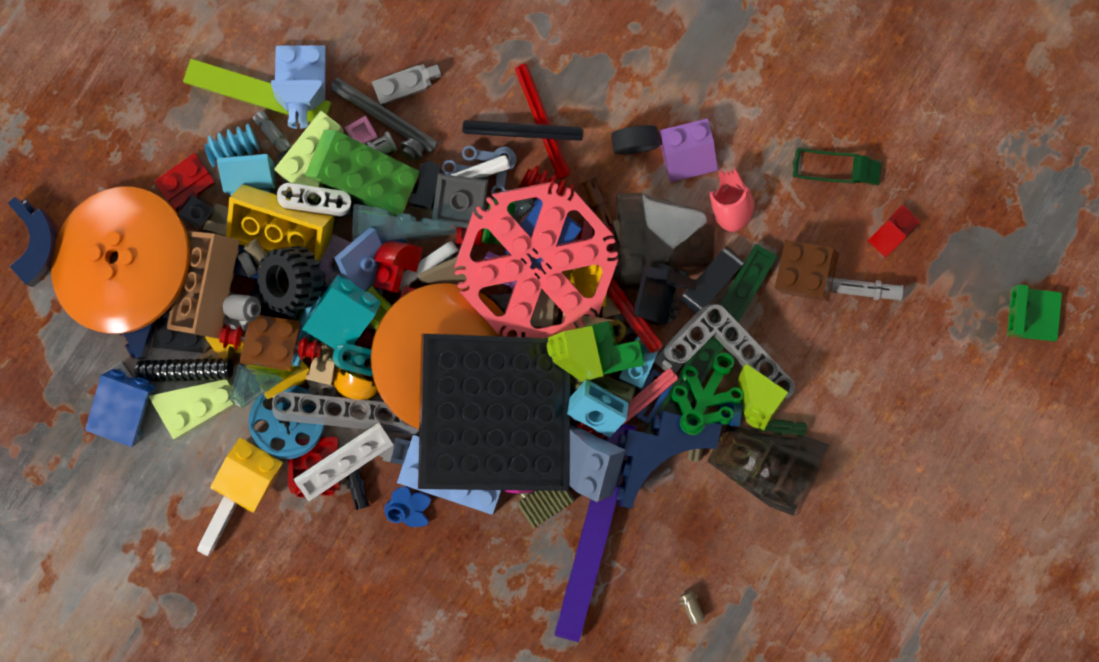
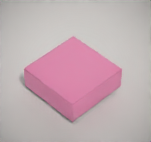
[344,116,378,145]

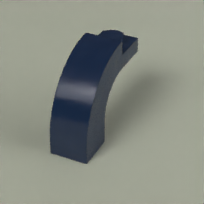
[8,197,57,287]

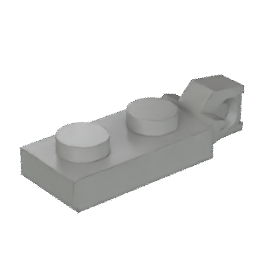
[372,64,442,106]

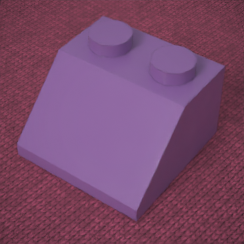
[658,118,718,183]

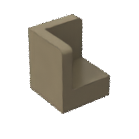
[203,204,228,236]

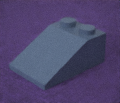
[569,424,625,502]

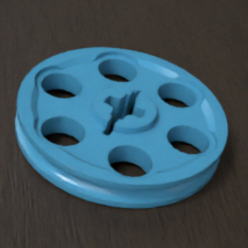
[248,386,325,459]

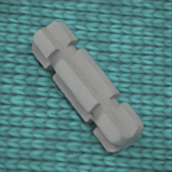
[253,111,292,154]

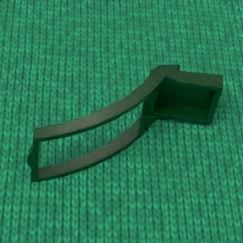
[793,148,882,186]

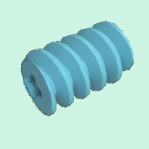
[204,124,260,167]

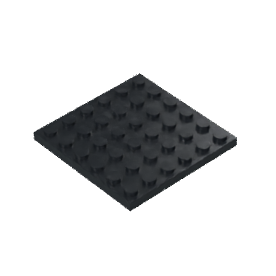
[418,334,570,491]

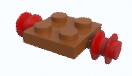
[219,315,322,371]

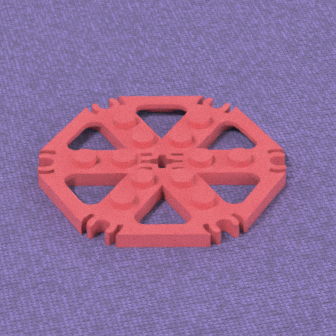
[455,182,618,338]

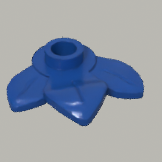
[384,486,431,527]

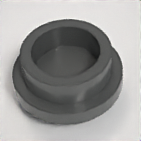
[401,138,424,161]

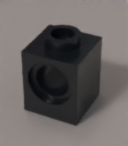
[178,191,214,230]

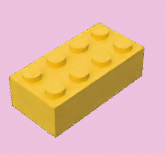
[226,184,334,267]

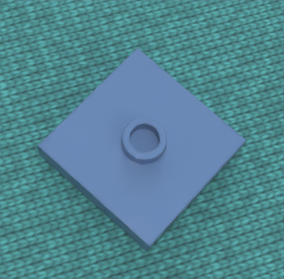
[335,227,382,291]

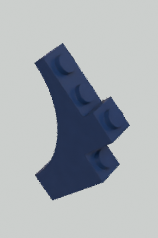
[616,411,722,509]

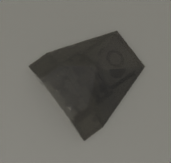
[615,193,715,290]
[708,426,829,516]

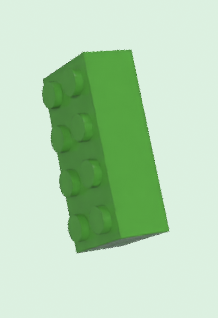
[305,130,420,217]

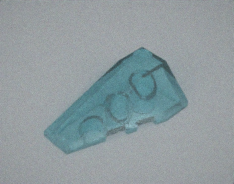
[352,204,458,244]

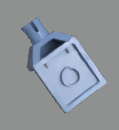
[271,46,326,129]

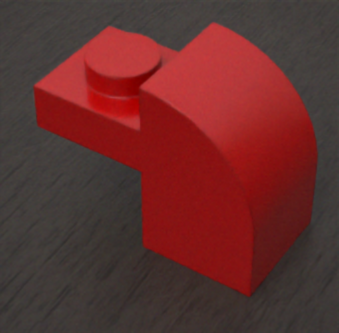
[373,241,423,293]

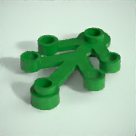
[672,352,744,435]

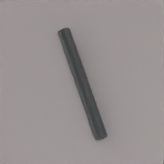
[330,78,438,153]

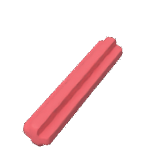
[622,369,678,425]

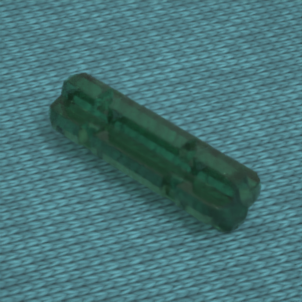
[758,419,807,436]

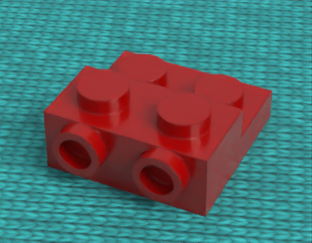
[288,437,341,498]

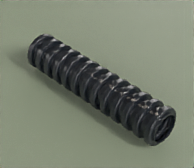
[135,358,234,382]

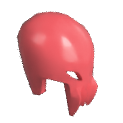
[709,168,754,232]

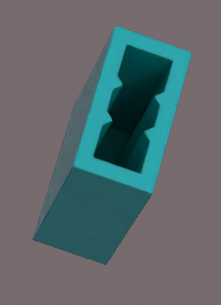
[302,275,381,355]

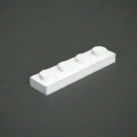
[294,423,393,502]

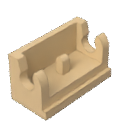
[306,341,336,385]

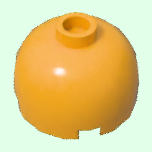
[334,357,378,400]

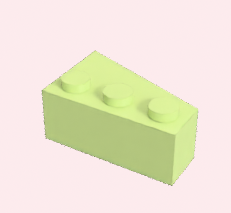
[149,379,244,440]

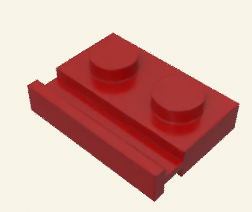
[154,153,216,211]

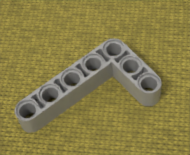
[664,304,795,399]

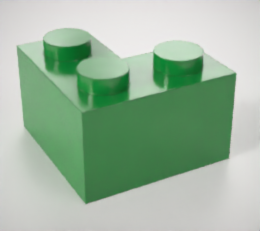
[583,321,647,374]

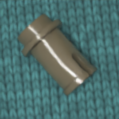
[244,239,267,269]
[679,590,706,625]

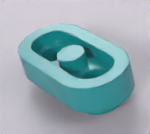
[333,344,373,376]

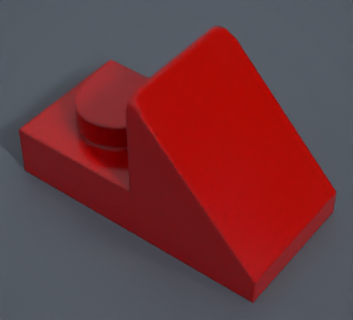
[867,205,920,258]

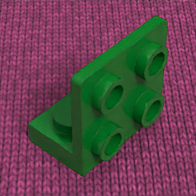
[1007,285,1062,342]

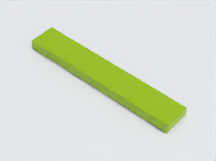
[183,59,332,122]

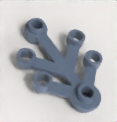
[442,146,516,211]

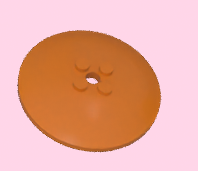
[51,187,190,334]
[371,283,515,430]

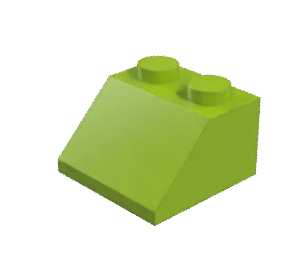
[547,326,603,382]
[736,364,788,430]

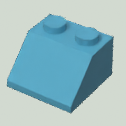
[217,154,277,195]

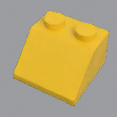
[210,437,283,513]

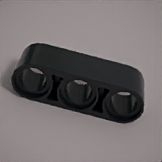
[680,246,745,313]

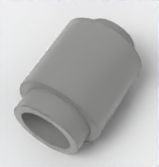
[223,294,261,322]

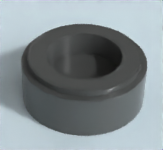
[237,252,257,278]

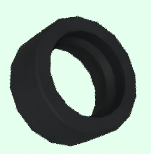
[611,125,660,155]

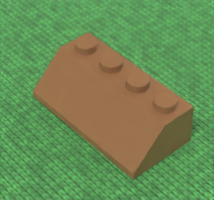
[167,231,240,339]

